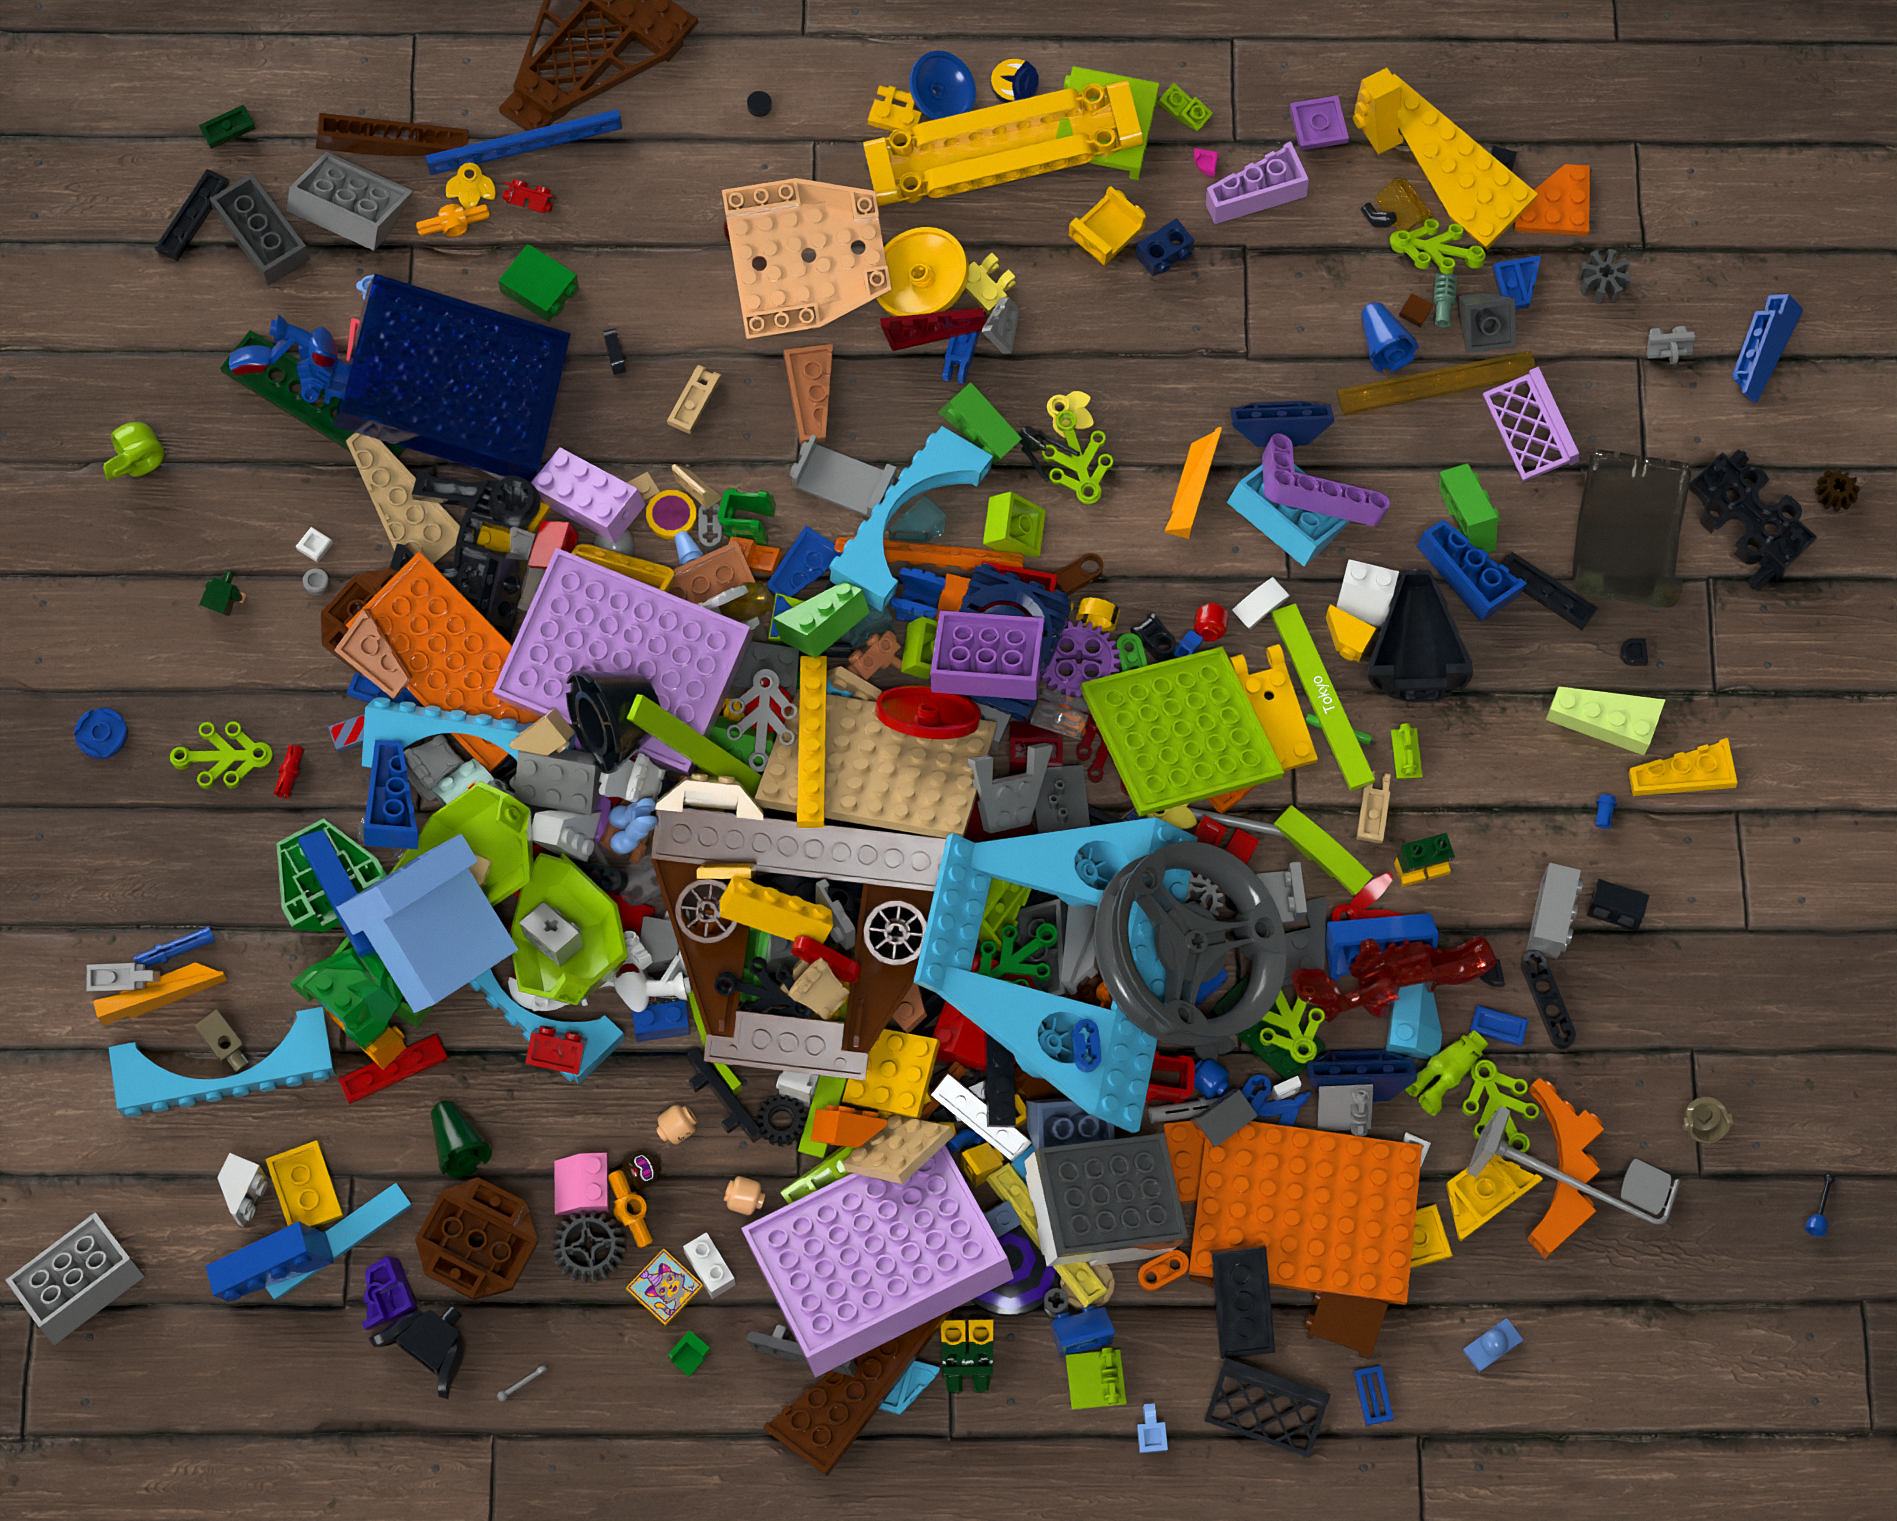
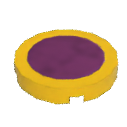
[646,490,697,540]

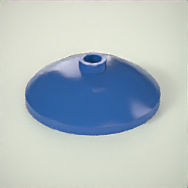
[909,51,976,120]

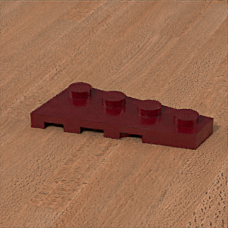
[880,308,988,351]

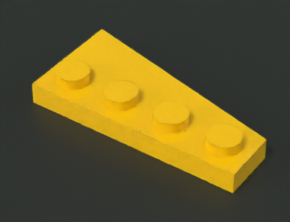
[1628,738,1738,796]

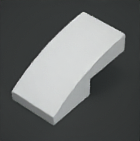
[1232,577,1290,630]

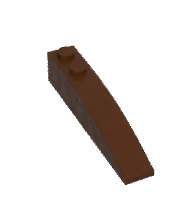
[315,113,468,156]

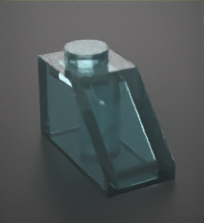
[888,495,947,542]
[840,604,893,649]

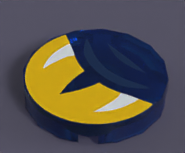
[990,58,1039,103]

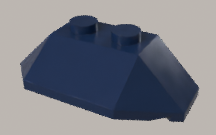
[1230,401,1334,448]
[1306,1050,1417,1102]

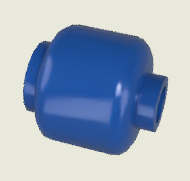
[1194,1058,1231,1099]

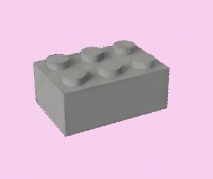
[514,749,601,815]
[1526,863,1583,959]

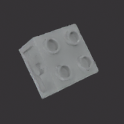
[1256,862,1307,923]

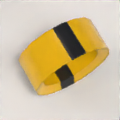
[1076,597,1120,632]

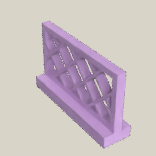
[1483,367,1579,482]

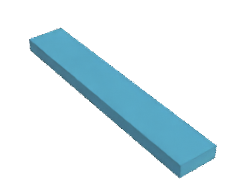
[266,1183,412,1301]

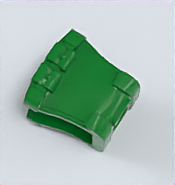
[718,488,776,546]

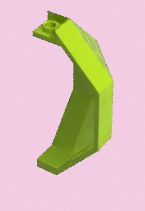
[390,781,534,907]
[510,852,628,1005]

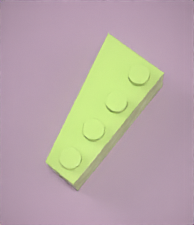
[1546,687,1665,755]

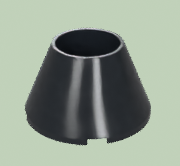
[566,670,661,774]

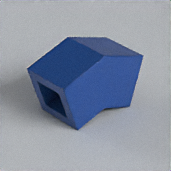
[1174,630,1203,657]

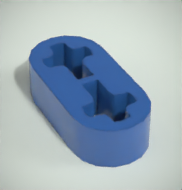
[1072,1019,1101,1073]
[1241,1075,1271,1114]

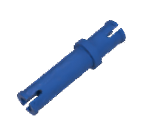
[133,926,215,968]

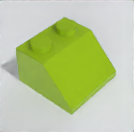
[983,491,1046,558]
[901,616,938,679]

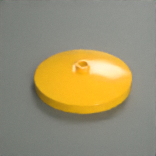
[876,227,969,317]

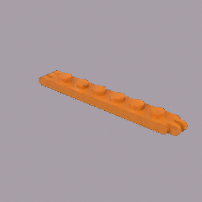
[834,536,1024,570]

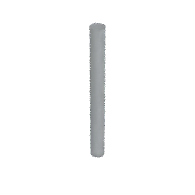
[1187,807,1285,837]

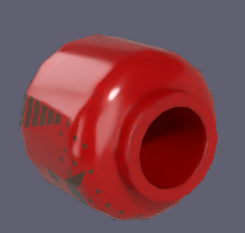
[1194,602,1229,642]

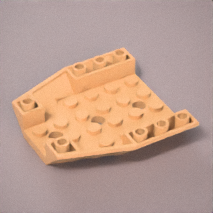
[722,178,891,339]

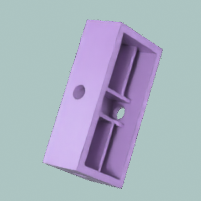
[531,448,645,543]

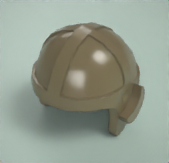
[1682,1096,1733,1144]

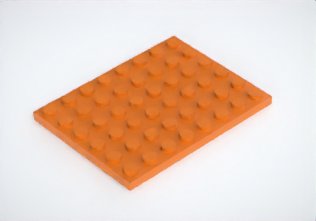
[1188,1121,1422,1305]

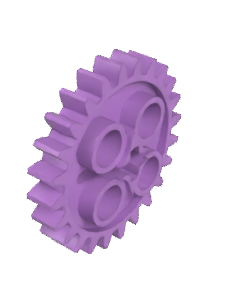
[1041,620,1121,703]

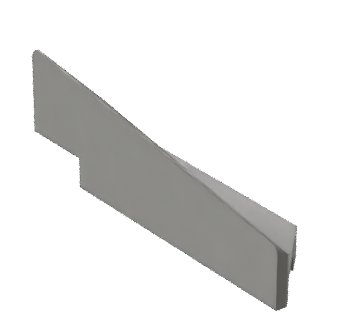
[1061,883,1099,995]

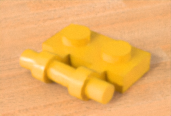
[868,85,922,132]

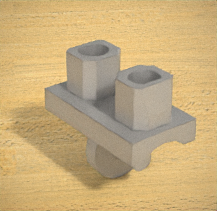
[1646,326,1695,364]

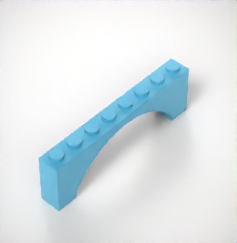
[829,426,993,612]
[362,697,576,768]
[468,968,625,1084]
[109,1007,336,1117]

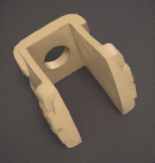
[780,958,850,1020]

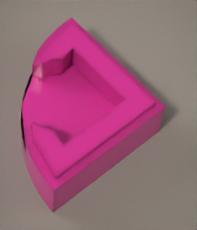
[1194,148,1219,178]

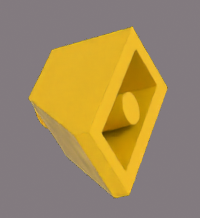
[1326,604,1376,662]
[960,1142,1004,1188]

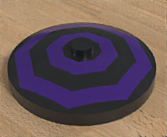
[970,1212,1061,1317]

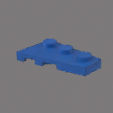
[764,526,843,598]

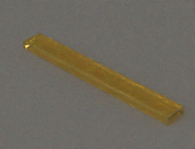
[1336,351,1536,416]

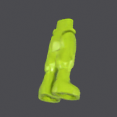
[1405,1030,1488,1116]

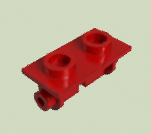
[502,179,557,214]

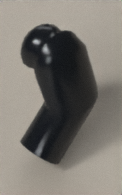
[1361,202,1397,228]

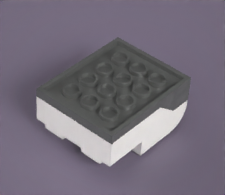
[1024,1133,1188,1267]

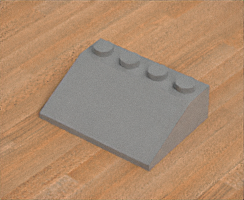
[286,152,413,250]
[6,1213,144,1345]

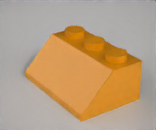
[324,1007,406,1070]

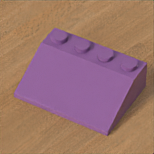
[930,611,1044,700]

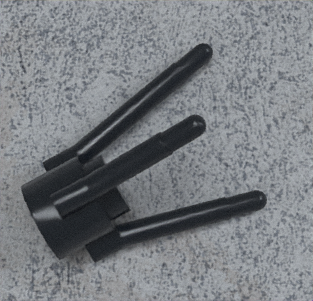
[1018,426,1080,482]

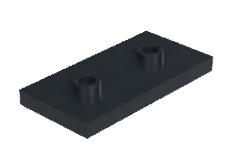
[1210,1244,1275,1359]

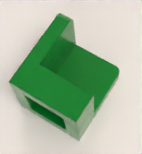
[668,1330,711,1377]

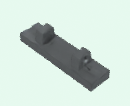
[747,1324,858,1377]

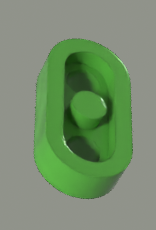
[1116,633,1148,672]

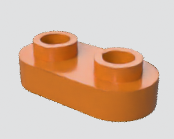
[1137,1250,1189,1292]

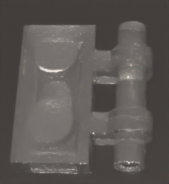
[1031,688,1091,740]

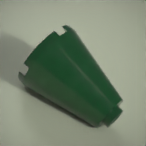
[430,1101,492,1178]

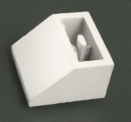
[218,1153,268,1227]

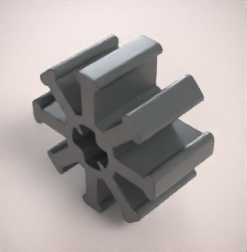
[1578,249,1632,304]

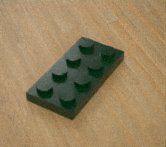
[1211,974,1326,1081]

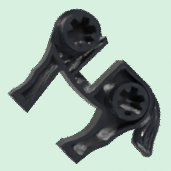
[390,470,540,607]

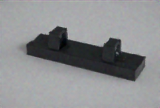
[687,1048,762,1143]

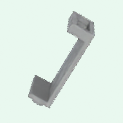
[789,434,896,518]

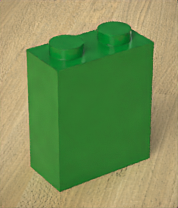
[498,244,579,322]

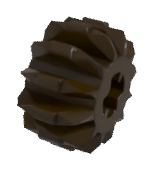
[1815,467,1860,512]

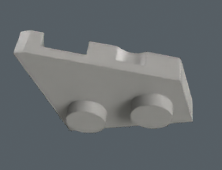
[816,879,855,950]

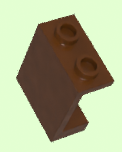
[1304,1291,1388,1360]

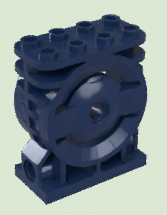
[928,563,1074,724]

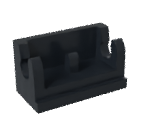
[1587,879,1649,931]

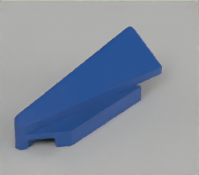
[1732,294,1803,403]

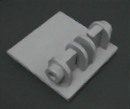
[1317,1084,1373,1137]

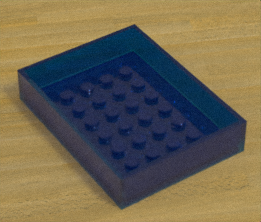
[333,274,571,482]

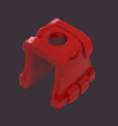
[1145,1051,1195,1104]

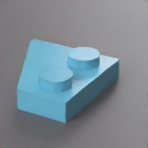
[879,1361,940,1416]

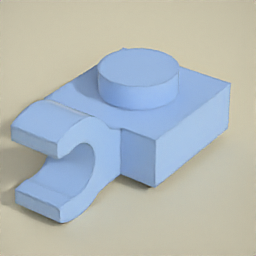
[1137,1403,1168,1453]

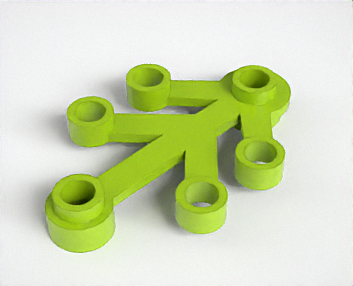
[1390,219,1486,274]
[1042,410,1113,505]
[170,721,273,789]
[1259,984,1325,1064]
[1462,1059,1539,1153]

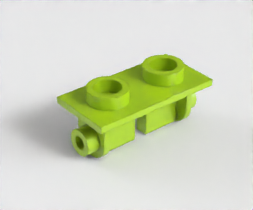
[1391,723,1423,779]

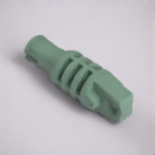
[1433,265,1458,328]

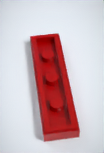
[338,1034,448,1104]

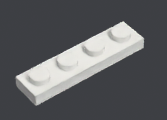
[931,1073,1032,1162]

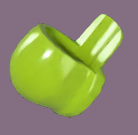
[103,422,165,481]

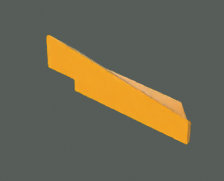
[1164,427,1222,539]
[93,962,227,1026]

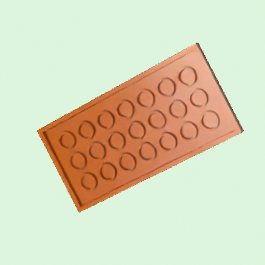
[346,552,541,773]

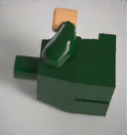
[199,571,246,616]

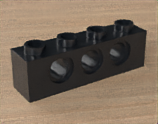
[475,551,528,643]

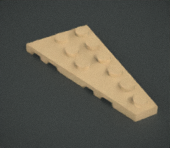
[346,424,460,564]

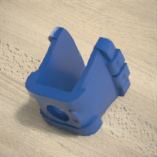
[891,568,946,622]

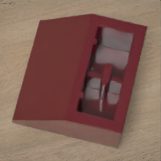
[1009,722,1063,773]

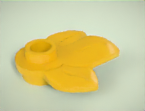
[446,162,496,209]

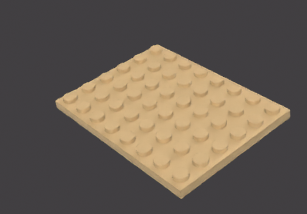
[754,689,997,839]

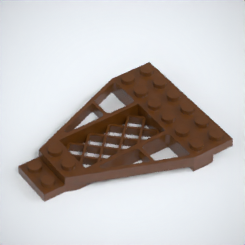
[499,0,698,131]

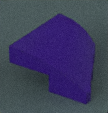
[362,1256,417,1330]

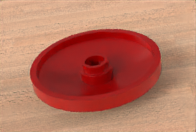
[875,686,981,740]

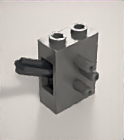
[1034,765,1123,834]

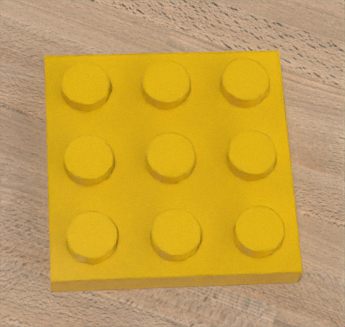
[842,1029,940,1119]

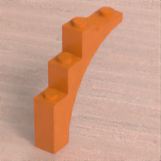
[1527,1078,1604,1259]

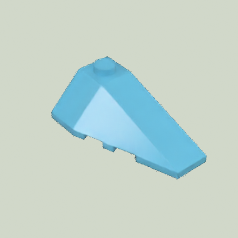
[1386,957,1442,1060]

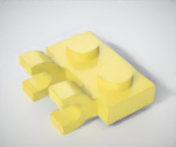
[964,253,1016,314]

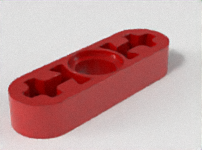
[791,936,862,983]

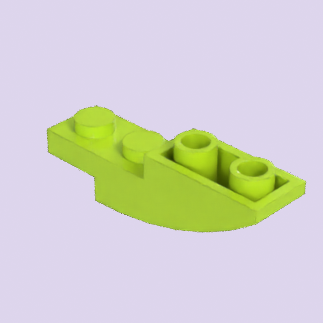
[781,1146,857,1204]

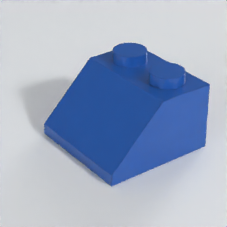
[1051,1305,1115,1358]

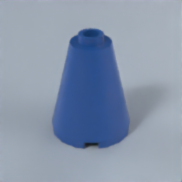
[1361,302,1419,372]

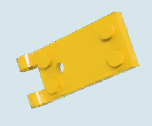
[1229,644,1318,771]

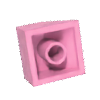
[554,1153,609,1215]

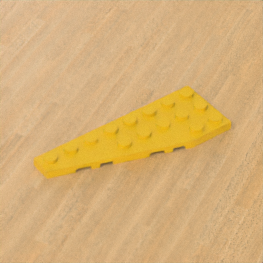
[1393,74,1538,250]

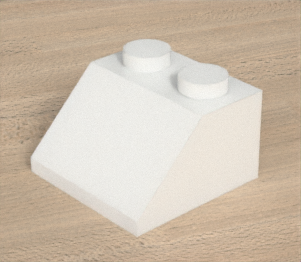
[1336,559,1399,628]

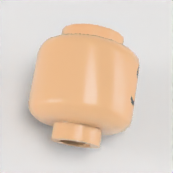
[656,1104,698,1144]
[723,1176,765,1215]

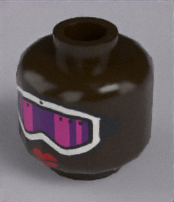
[619,1151,661,1191]

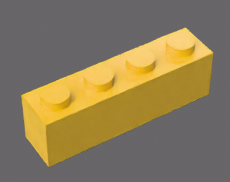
[719,876,833,944]

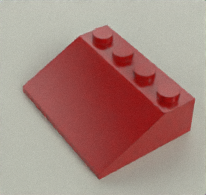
[932,954,1036,1071]

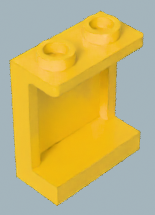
[1068,186,1146,266]

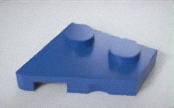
[1493,255,1541,310]

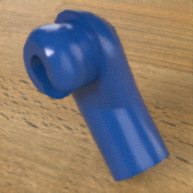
[946,1129,987,1153]

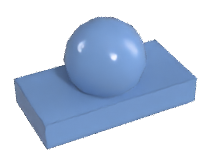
[1462,1318,1523,1373]

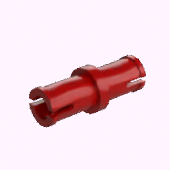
[273,744,305,799]

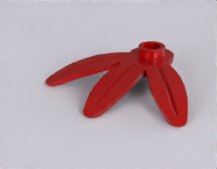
[1331,872,1406,922]

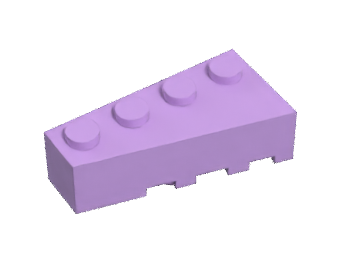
[1206,141,1309,224]

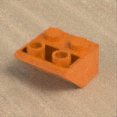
[811,1105,888,1148]

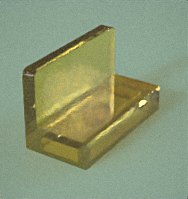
[1375,178,1434,232]

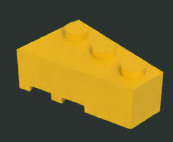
[1353,68,1404,155]

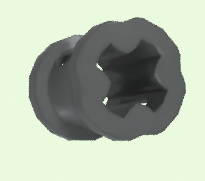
[1044,1288,1069,1319]

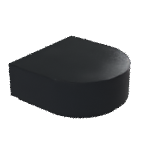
[1620,638,1648,666]

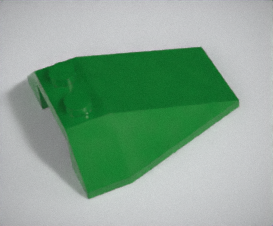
[276,818,387,932]

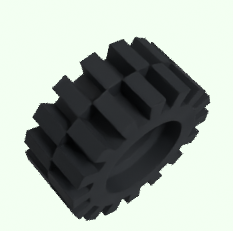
[757,1094,806,1147]

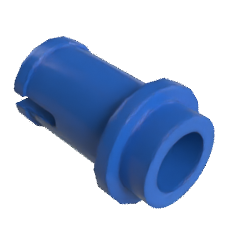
[1595,794,1617,829]

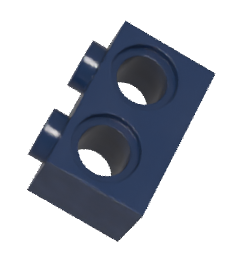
[1135,218,1194,277]

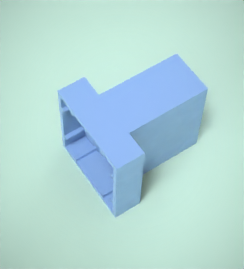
[336,834,518,1013]

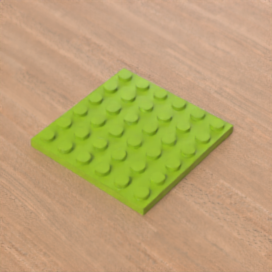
[1080,646,1284,817]

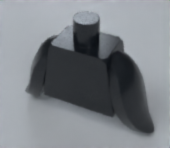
[369,1306,464,1400]

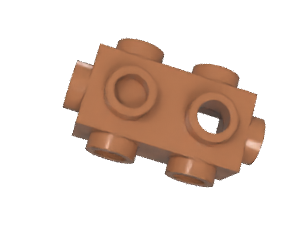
[843,630,902,681]

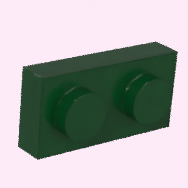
[199,105,256,149]

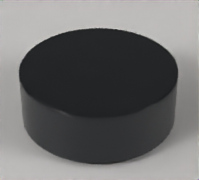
[747,91,772,117]

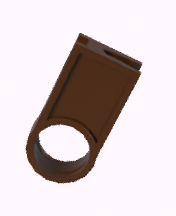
[1054,553,1103,596]

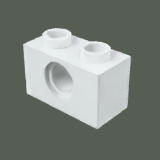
[683,1232,736,1299]

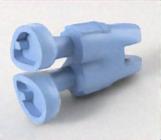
[608,798,658,854]

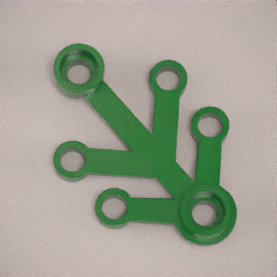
[976,923,1058,988]

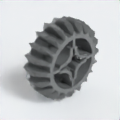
[552,1210,626,1284]

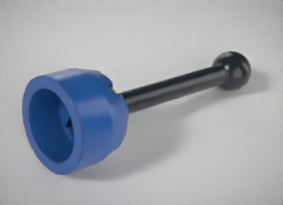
[1805,1173,1835,1237]

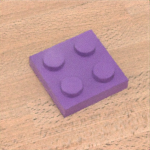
[1289,95,1349,151]

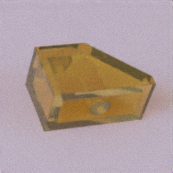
[719,582,775,622]

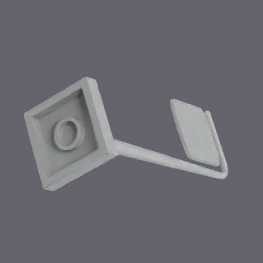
[1466,1106,1680,1224]

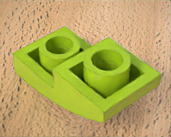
[1156,83,1213,131]

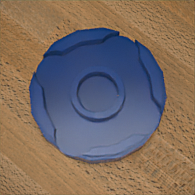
[74,708,128,759]

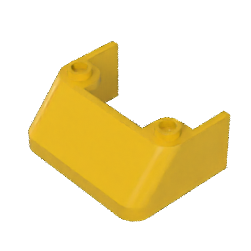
[571,544,674,593]

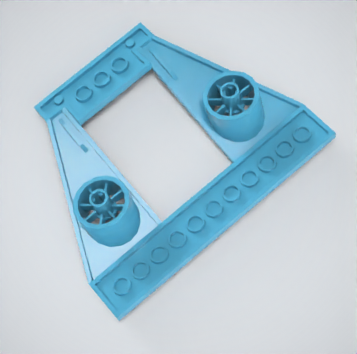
[913,817,1198,1133]

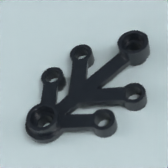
[714,957,816,1018]

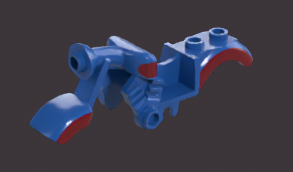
[229,314,433,407]

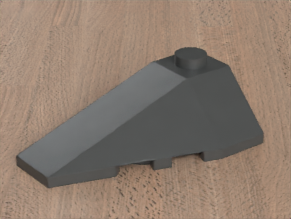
[1013,899,1068,997]

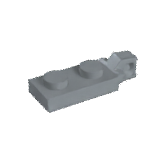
[86,963,160,992]

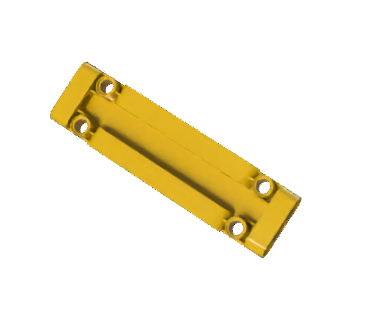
[863,80,1143,207]

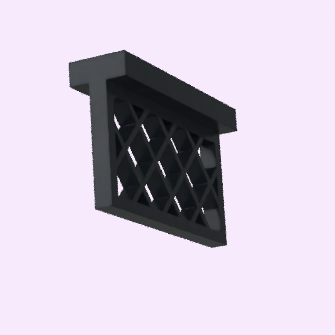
[1204,1358,1331,1458]

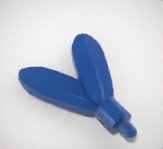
[1257,1091,1311,1127]

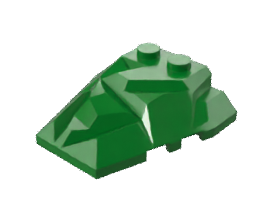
[290,947,403,1050]

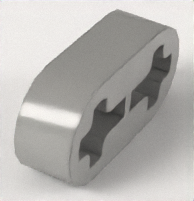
[698,503,722,551]

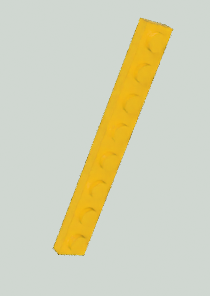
[797,656,827,828]

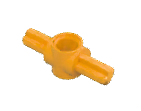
[416,204,490,237]
[607,1170,652,1248]

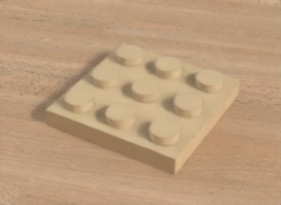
[842,1115,954,1184]

